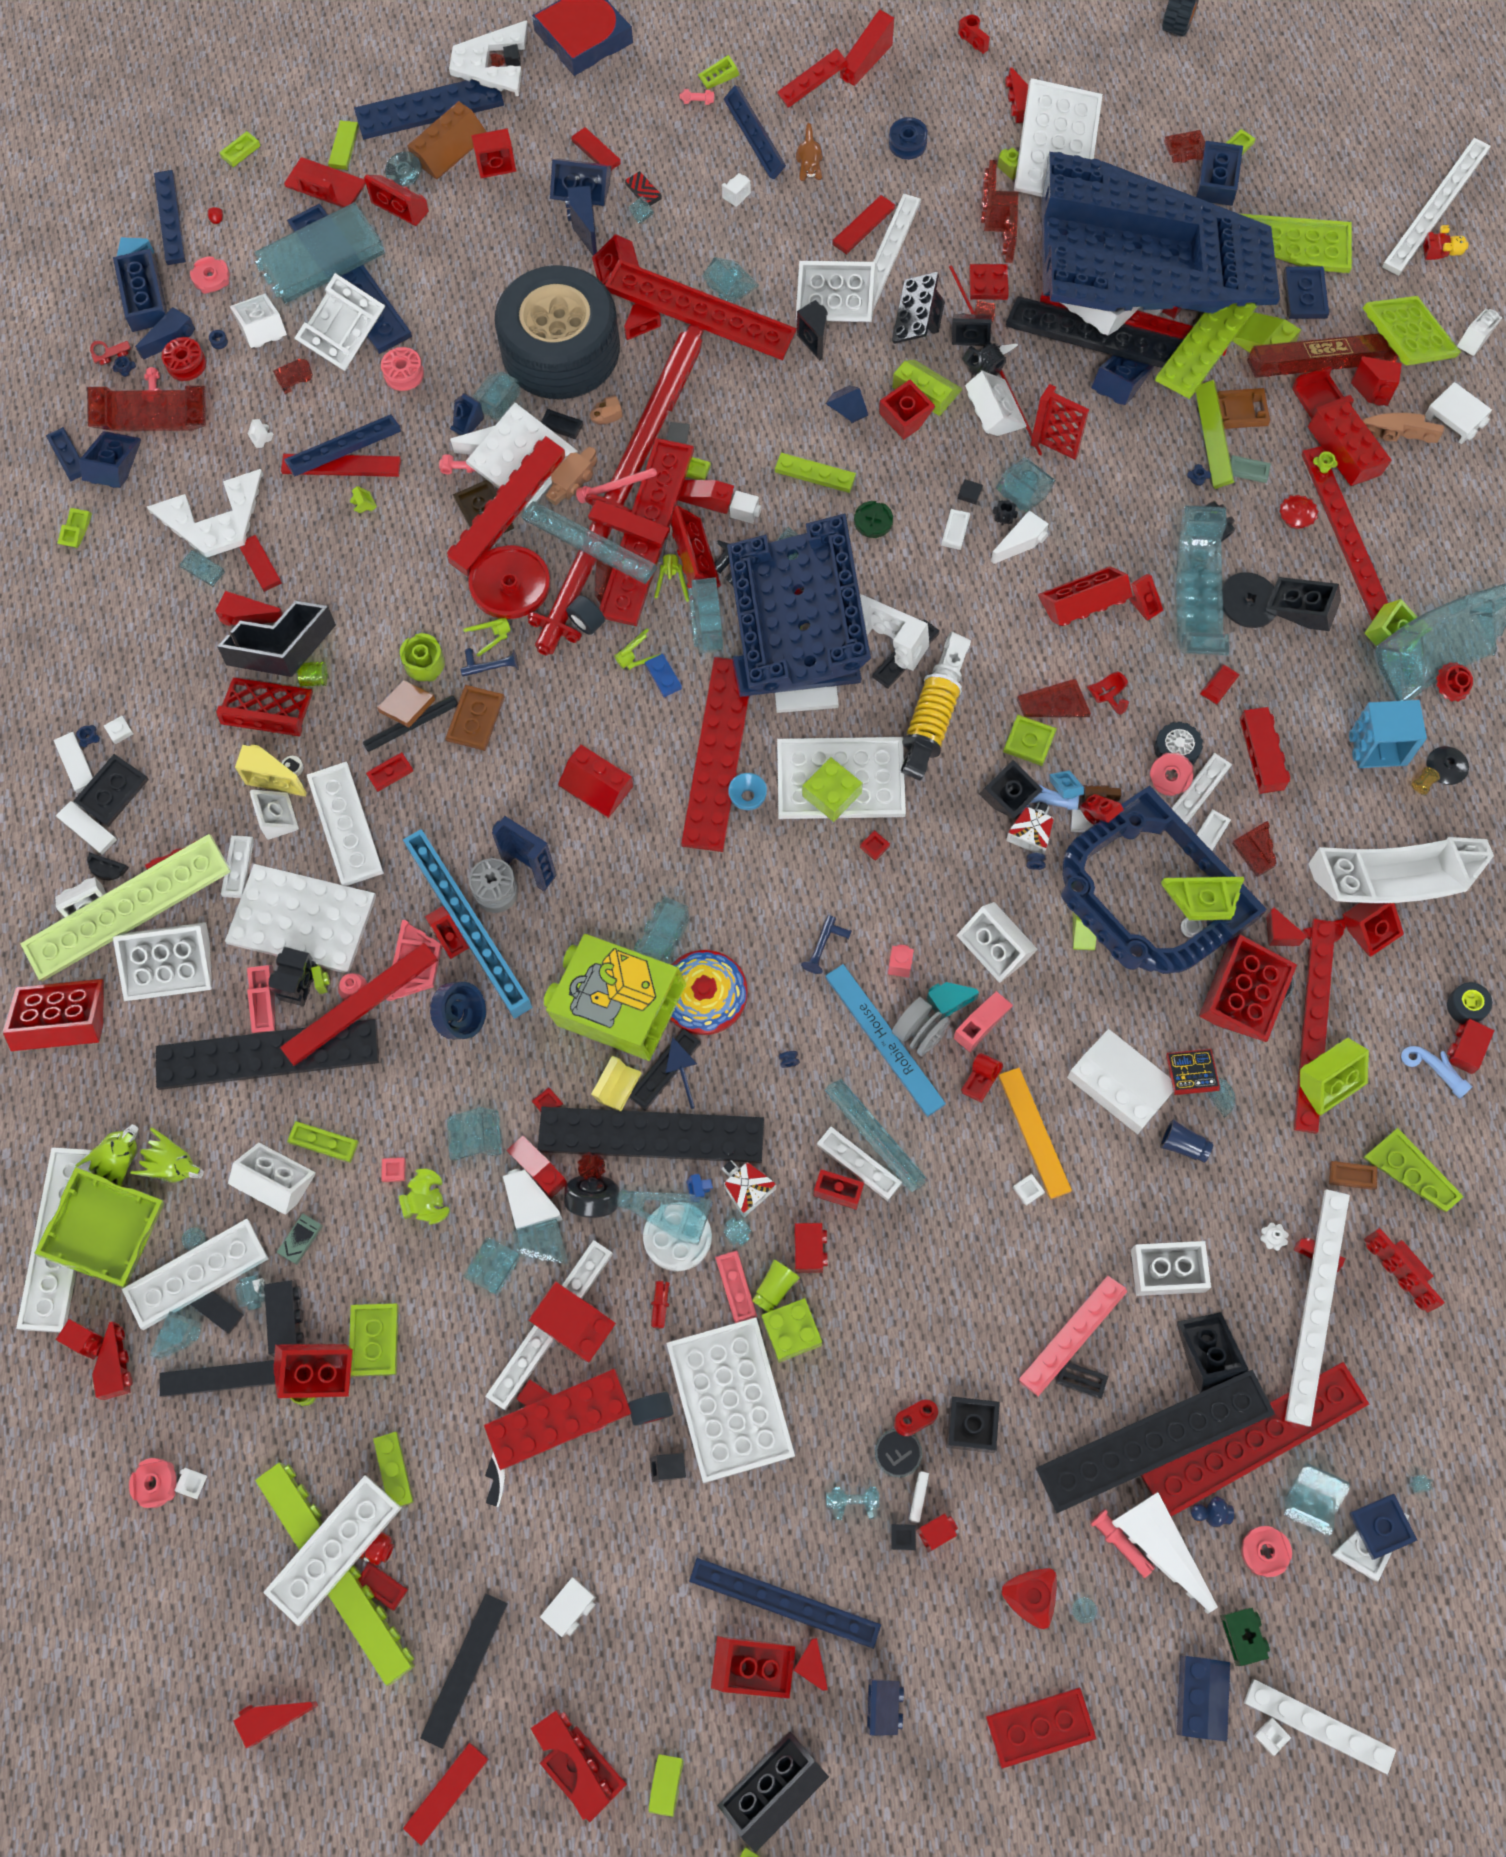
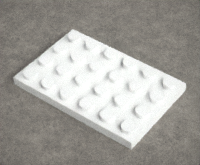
[1014,78,1103,197]
[777,737,906,819]
[225,864,376,974]
[666,1318,795,1484]

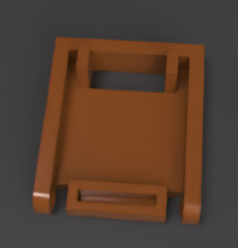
[1217,388,1270,429]

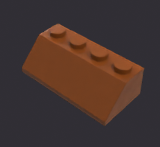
[407,101,487,180]

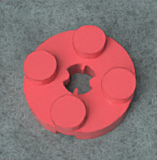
[190,256,230,294]
[1150,753,1194,796]
[129,1458,176,1508]
[1241,1526,1292,1577]

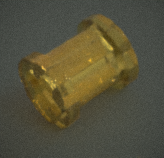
[1411,767,1440,795]

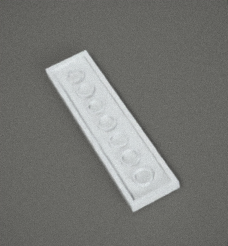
[16,1148,96,1333]

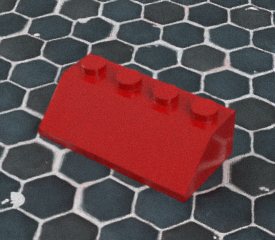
[671,505,721,597]
[1038,566,1133,626]

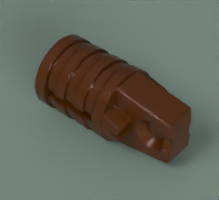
[1082,785,1122,803]

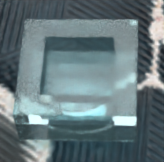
[628,195,655,224]

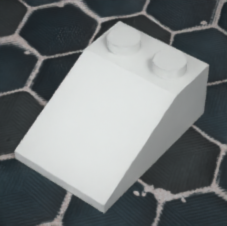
[230,293,287,348]

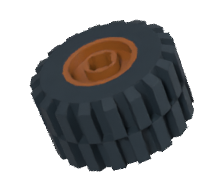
[1162,0,1199,37]

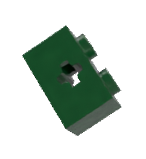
[1219,1607,1270,1666]

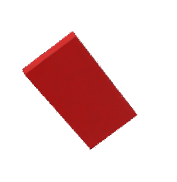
[985,1687,1097,1769]

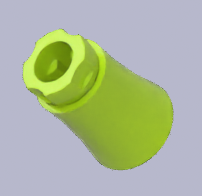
[752,1260,800,1312]

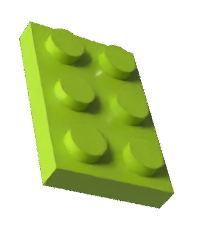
[349,1303,399,1377]

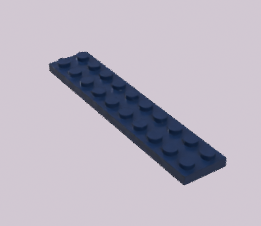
[287,203,412,354]

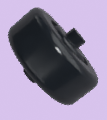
[564,1175,619,1218]

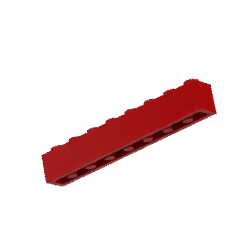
[447,436,565,577]

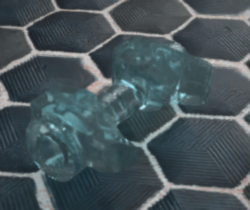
[826,1487,879,1520]

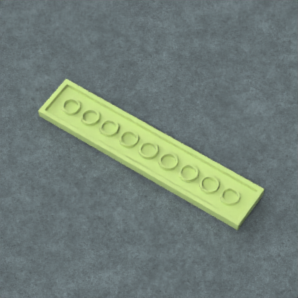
[20,834,231,982]

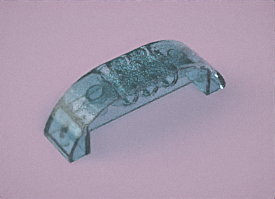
[1176,506,1229,656]

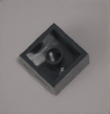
[946,1396,1000,1453]

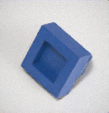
[686,1174,713,1203]

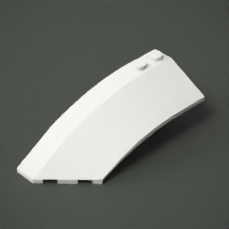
[1309,837,1494,903]

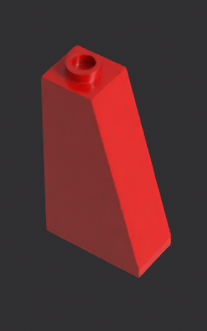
[840,9,894,86]

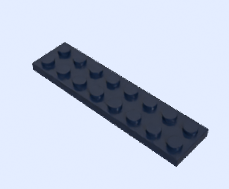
[354,79,504,140]

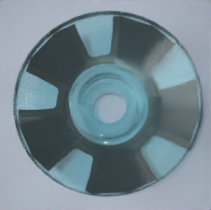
[385,152,421,186]

